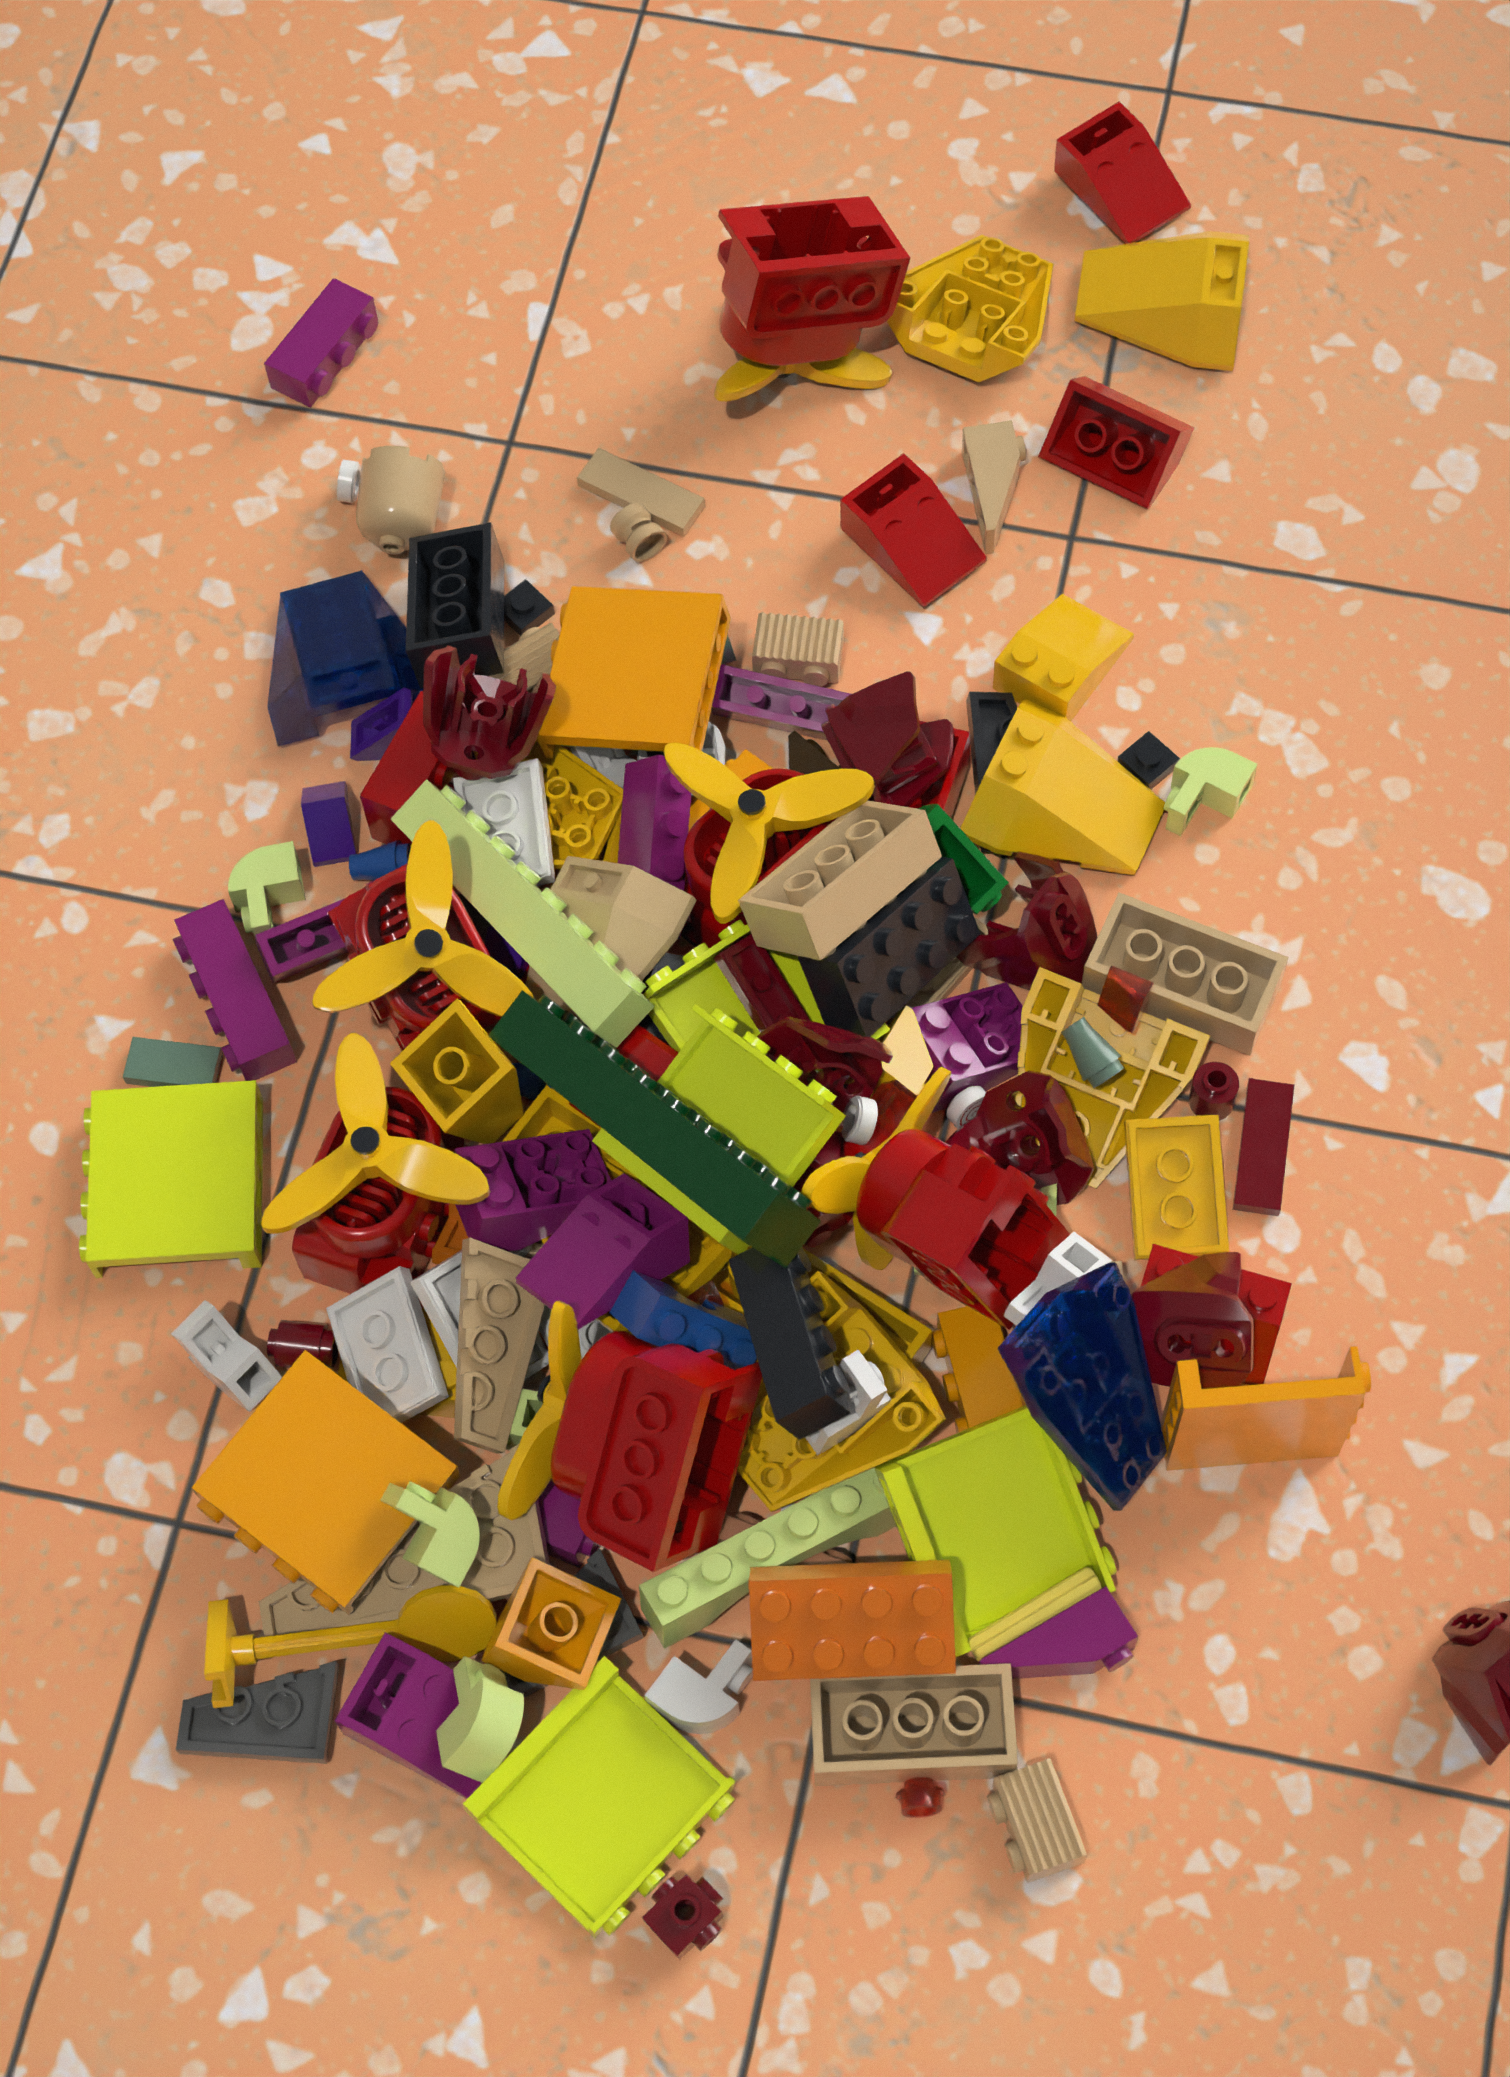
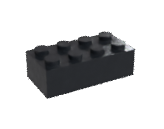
[406,522,504,689]
[797,857,980,1037]

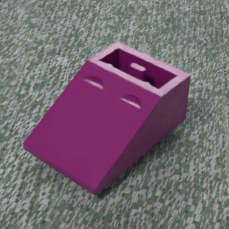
[911,982,1023,1113]
[454,1129,611,1252]
[515,1173,690,1330]
[335,1633,482,1799]

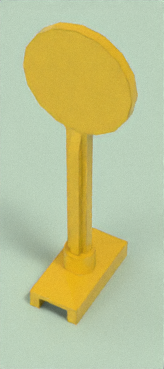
[204,1585,496,1709]

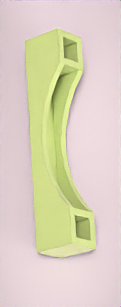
[639,1457,898,1649]

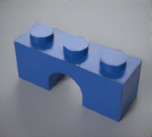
[609,1270,757,1370]

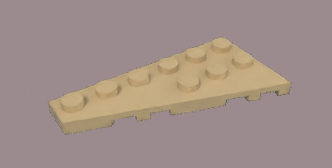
[259,1443,550,1637]

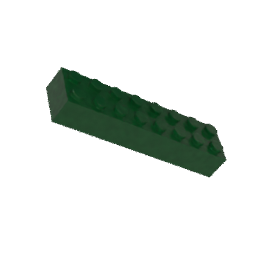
[489,990,821,1268]

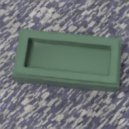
[123,1037,223,1087]

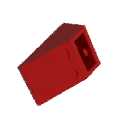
[1054,101,1191,244]
[840,453,987,608]

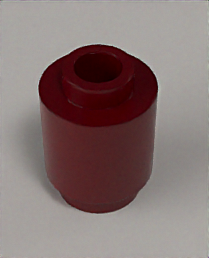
[1189,1062,1239,1120]
[267,1320,338,1368]

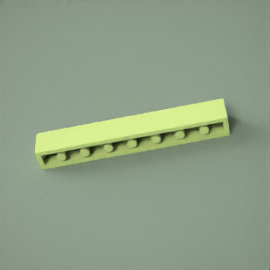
[391,779,654,1048]

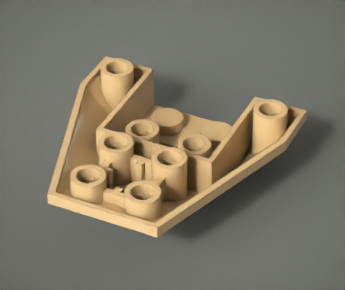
[525,856,697,1032]

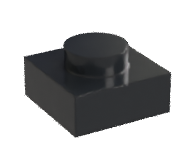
[504,579,555,636]
[1117,731,1180,790]

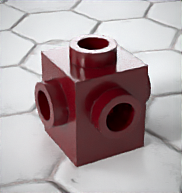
[642,1874,724,1960]

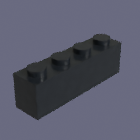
[729,1247,851,1440]

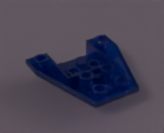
[267,570,424,746]
[997,1262,1167,1511]

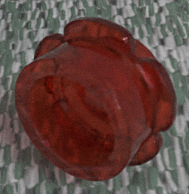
[895,1777,945,1818]

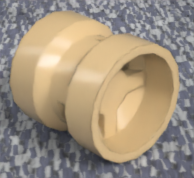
[610,503,667,562]

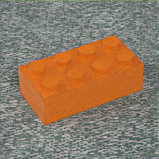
[749,1560,956,1681]

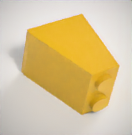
[390,999,524,1144]

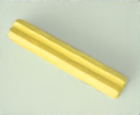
[967,1567,1102,1662]

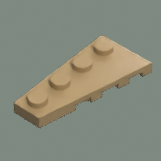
[454,1238,545,1454]

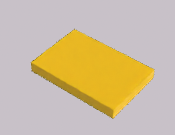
[1124,1115,1229,1261]

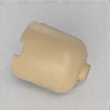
[356,446,445,554]

